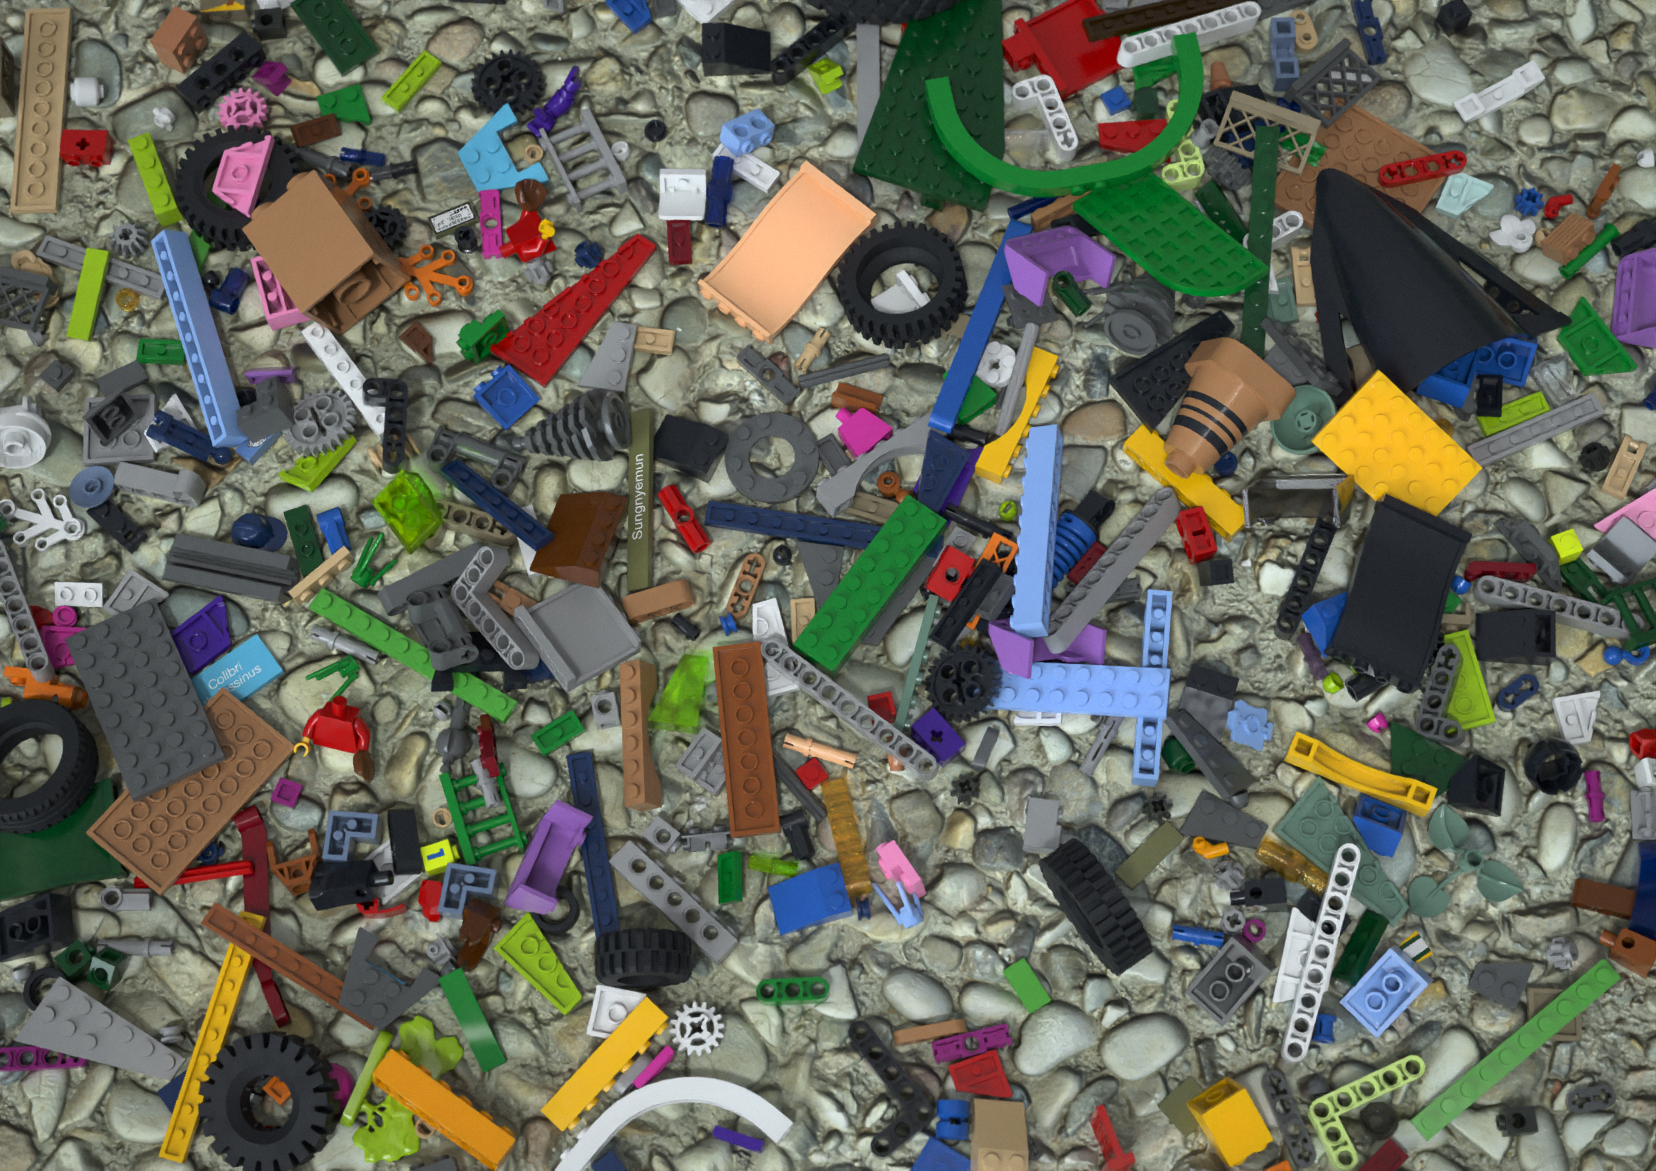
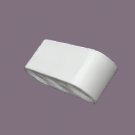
[1242,210,1303,251]

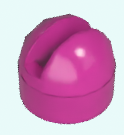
[1366,712,1388,733]

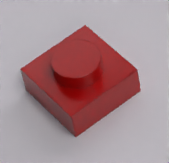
[795,757,829,792]

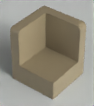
[939,313,970,341]

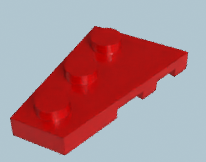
[1097,119,1171,164]

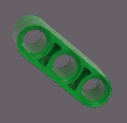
[756,977,830,1006]

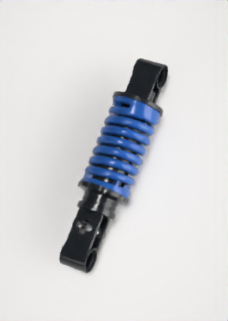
[976,490,1115,639]

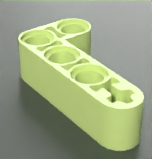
[1160,99,1205,192]

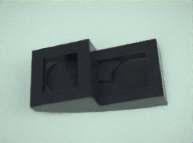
[1295,890,1352,939]

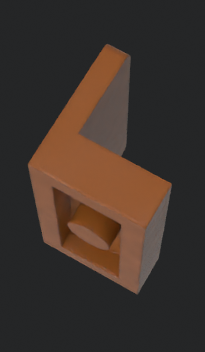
[831,382,884,417]

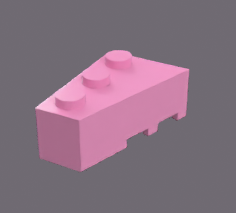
[251,256,312,331]

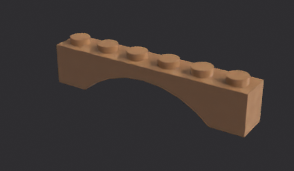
[619,660,662,811]

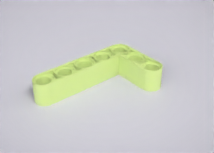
[1307,1055,1425,1171]

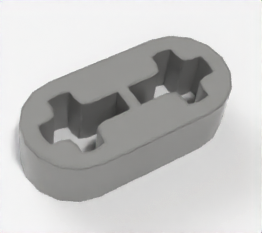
[613,1052,654,1097]

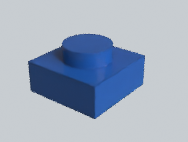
[1100,86,1131,117]

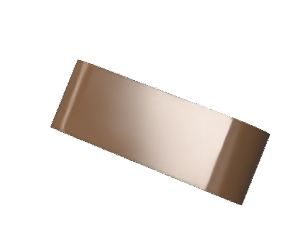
[621,579,695,624]

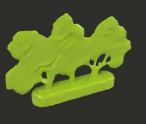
[340,1015,463,1163]

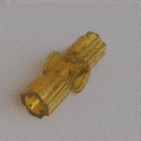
[1255,838,1329,896]

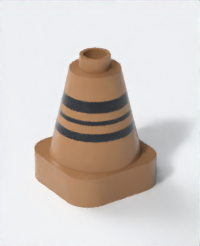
[1164,337,1297,479]

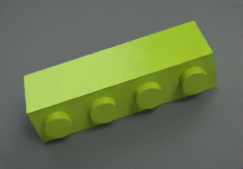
[128,132,184,227]

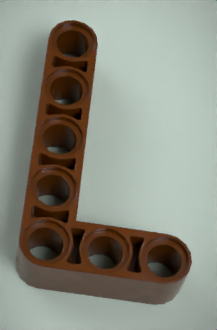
[1570,878,1656,927]

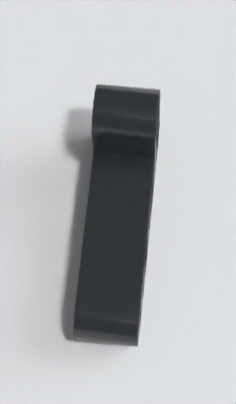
[362,378,408,474]

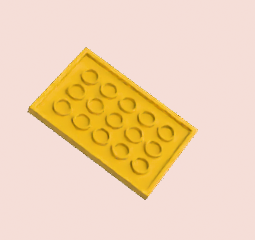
[1310,370,1482,517]

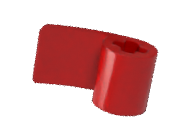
[356,896,408,919]

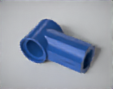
[316,506,352,555]

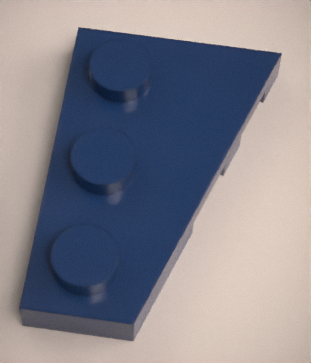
[916,429,971,513]

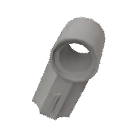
[100,886,154,913]

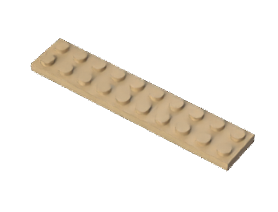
[10,8,73,214]

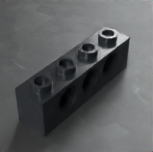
[176,30,267,115]

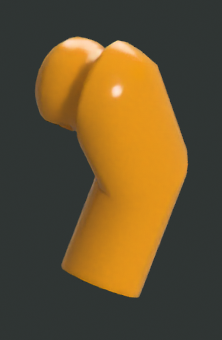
[1192,836,1229,859]

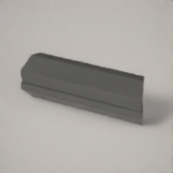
[162,533,301,604]

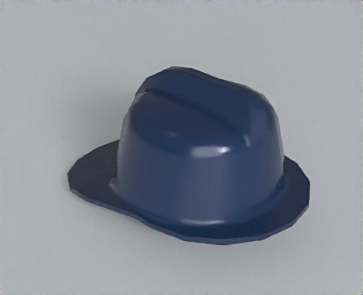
[231,513,287,552]

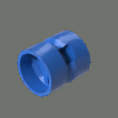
[936,1100,969,1140]

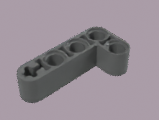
[1415,644,1465,747]

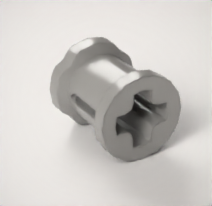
[1190,119,1219,148]
[1220,909,1245,936]

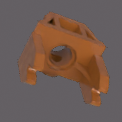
[266,828,324,896]

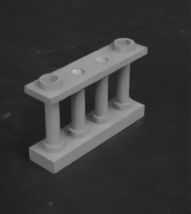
[538,108,628,213]

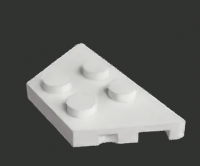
[1271,907,1338,1003]

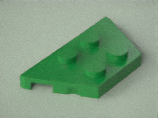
[1128,28,1177,94]
[1556,296,1638,376]

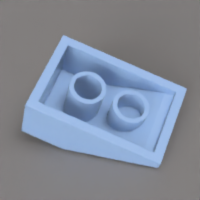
[1340,945,1434,1038]

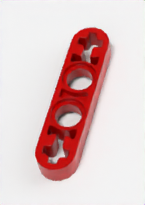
[1377,150,1467,188]

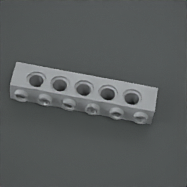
[609,840,739,966]

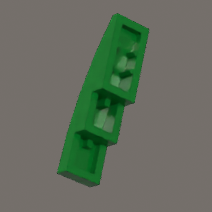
[438,968,507,1074]

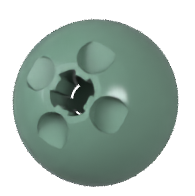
[1270,385,1338,455]

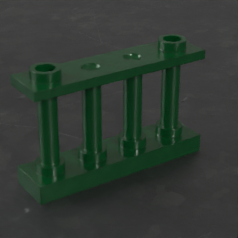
[1600,577,1656,653]

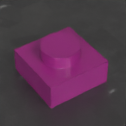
[270,777,304,810]

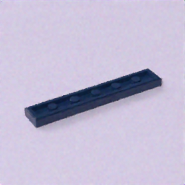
[440,458,554,552]

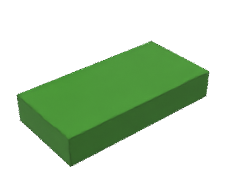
[1002,958,1051,1015]

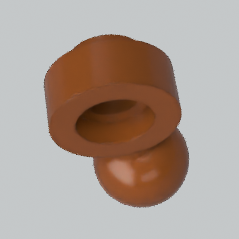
[877,472,915,505]

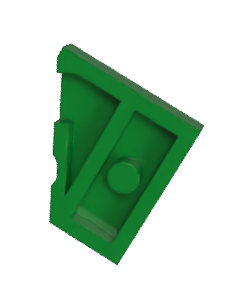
[316,84,372,126]

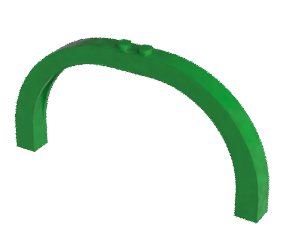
[925,32,1204,197]

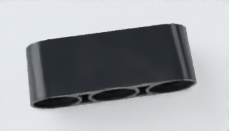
[387,808,422,876]

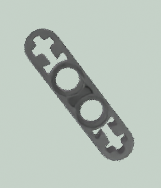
[1261,1070,1317,1168]

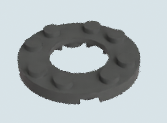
[725,413,819,505]

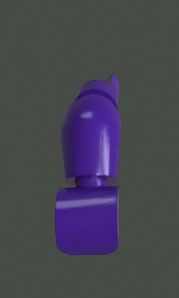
[526,66,582,138]

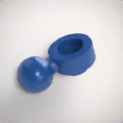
[1603,646,1650,666]

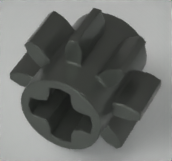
[1580,442,1612,472]
[950,774,980,805]
[1142,793,1173,825]

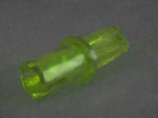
[748,855,798,878]

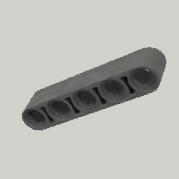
[378,542,485,616]

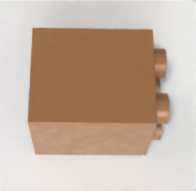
[242,170,411,336]

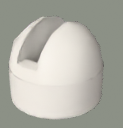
[611,141,630,162]
[1636,148,1654,168]

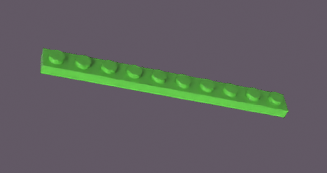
[309,588,519,724]
[1410,958,1621,1141]

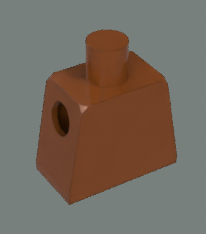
[1598,928,1656,979]

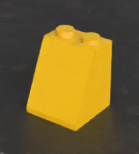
[1186,1076,1273,1167]

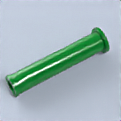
[1559,223,1620,280]

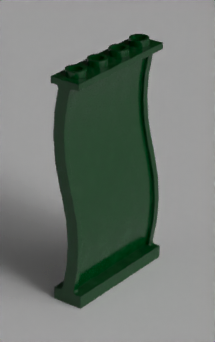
[0,778,128,902]

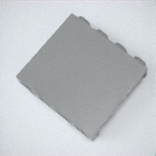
[514,583,642,693]

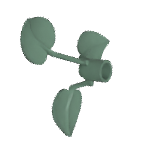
[1408,804,1524,918]

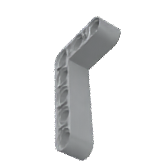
[451,546,540,670]

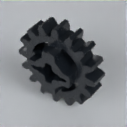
[364,204,408,251]

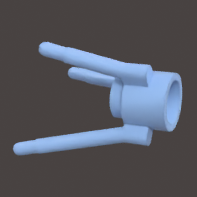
[872,881,924,929]

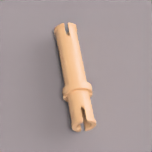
[783,733,857,769]

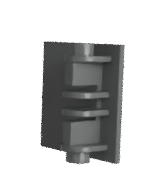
[1001,283,1057,329]

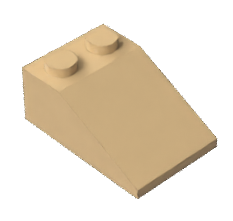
[970,1098,1029,1171]

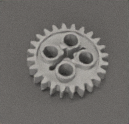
[282,387,357,458]

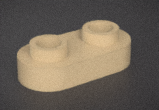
[1289,10,1318,54]

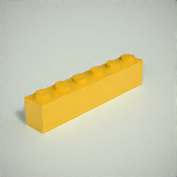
[1122,424,1251,543]
[540,996,669,1132]

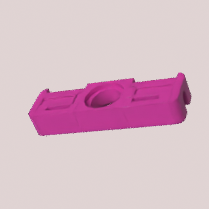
[479,189,503,260]

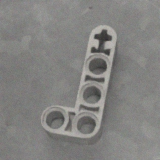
[112,462,206,508]

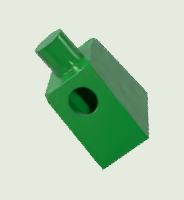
[942,370,997,425]

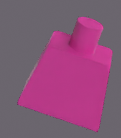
[835,407,892,460]

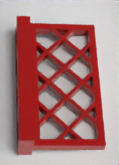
[1089,1104,1136,1171]

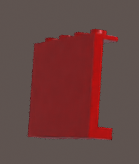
[1013,0,1126,100]

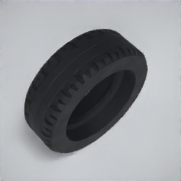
[0,699,99,834]

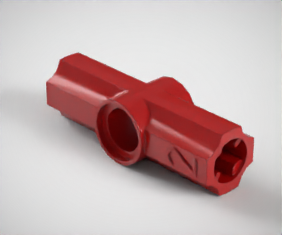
[657,484,711,554]

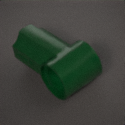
[1051,271,1092,318]

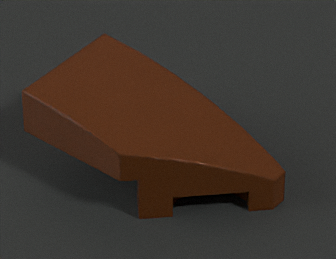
[399,321,433,365]

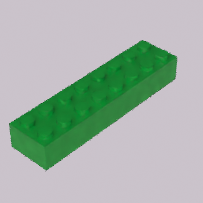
[793,494,947,679]

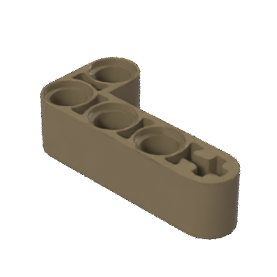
[418,499,518,548]

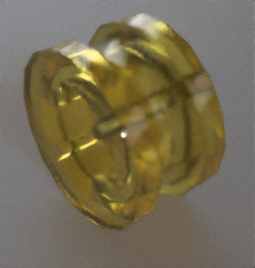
[115,288,139,312]

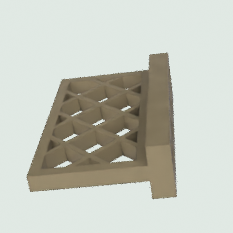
[1213,90,1321,176]

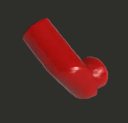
[1544,193,1573,218]

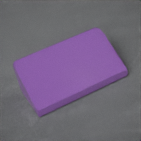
[245,366,297,385]

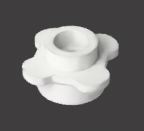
[153,107,175,131]

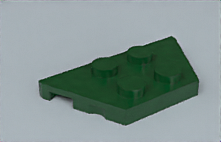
[1389,721,1468,799]

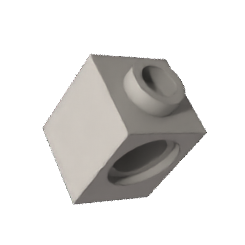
[590,690,622,730]
[642,816,682,858]

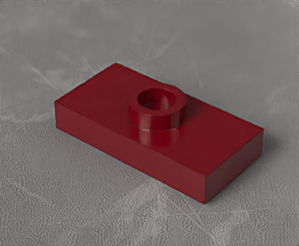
[1066,541,1107,586]

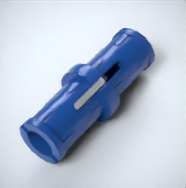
[1172,924,1224,948]

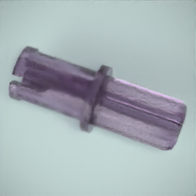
[1296,633,1328,681]

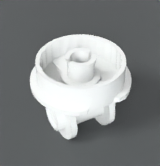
[0,395,51,469]

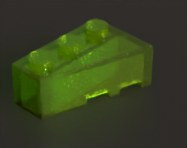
[648,654,710,734]

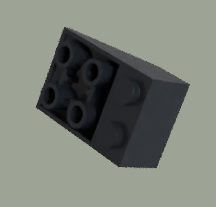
[1197,84,1267,147]
[1475,609,1556,666]

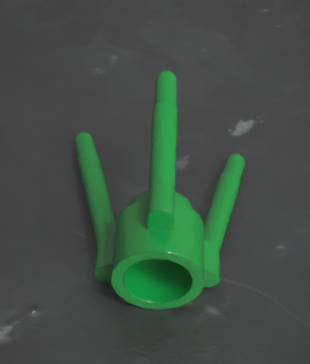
[350,532,398,589]
[306,654,361,708]

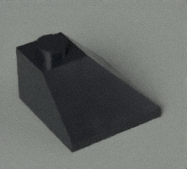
[1447,755,1506,817]

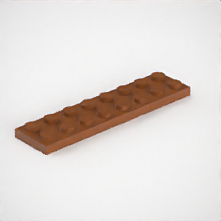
[712,641,781,839]

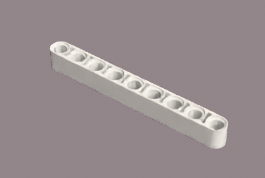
[1281,843,1361,1063]

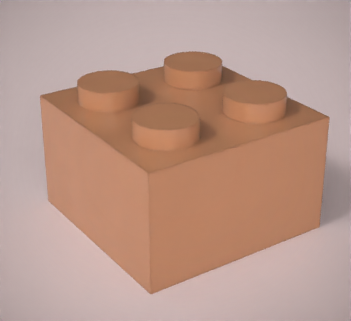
[150,6,208,74]

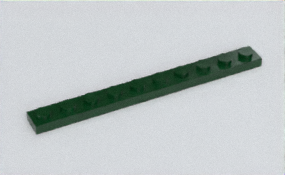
[1241,126,1280,359]

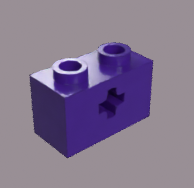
[911,708,966,768]

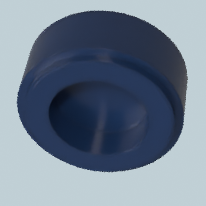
[1213,452,1238,476]

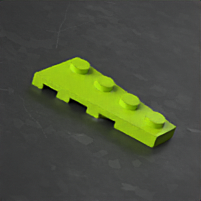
[1444,629,1496,736]
[493,912,583,1017]

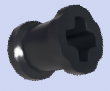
[454,226,478,254]

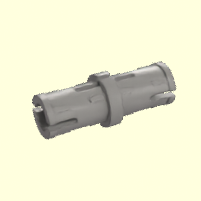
[471,758,502,809]

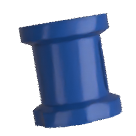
[1312,1014,1337,1044]

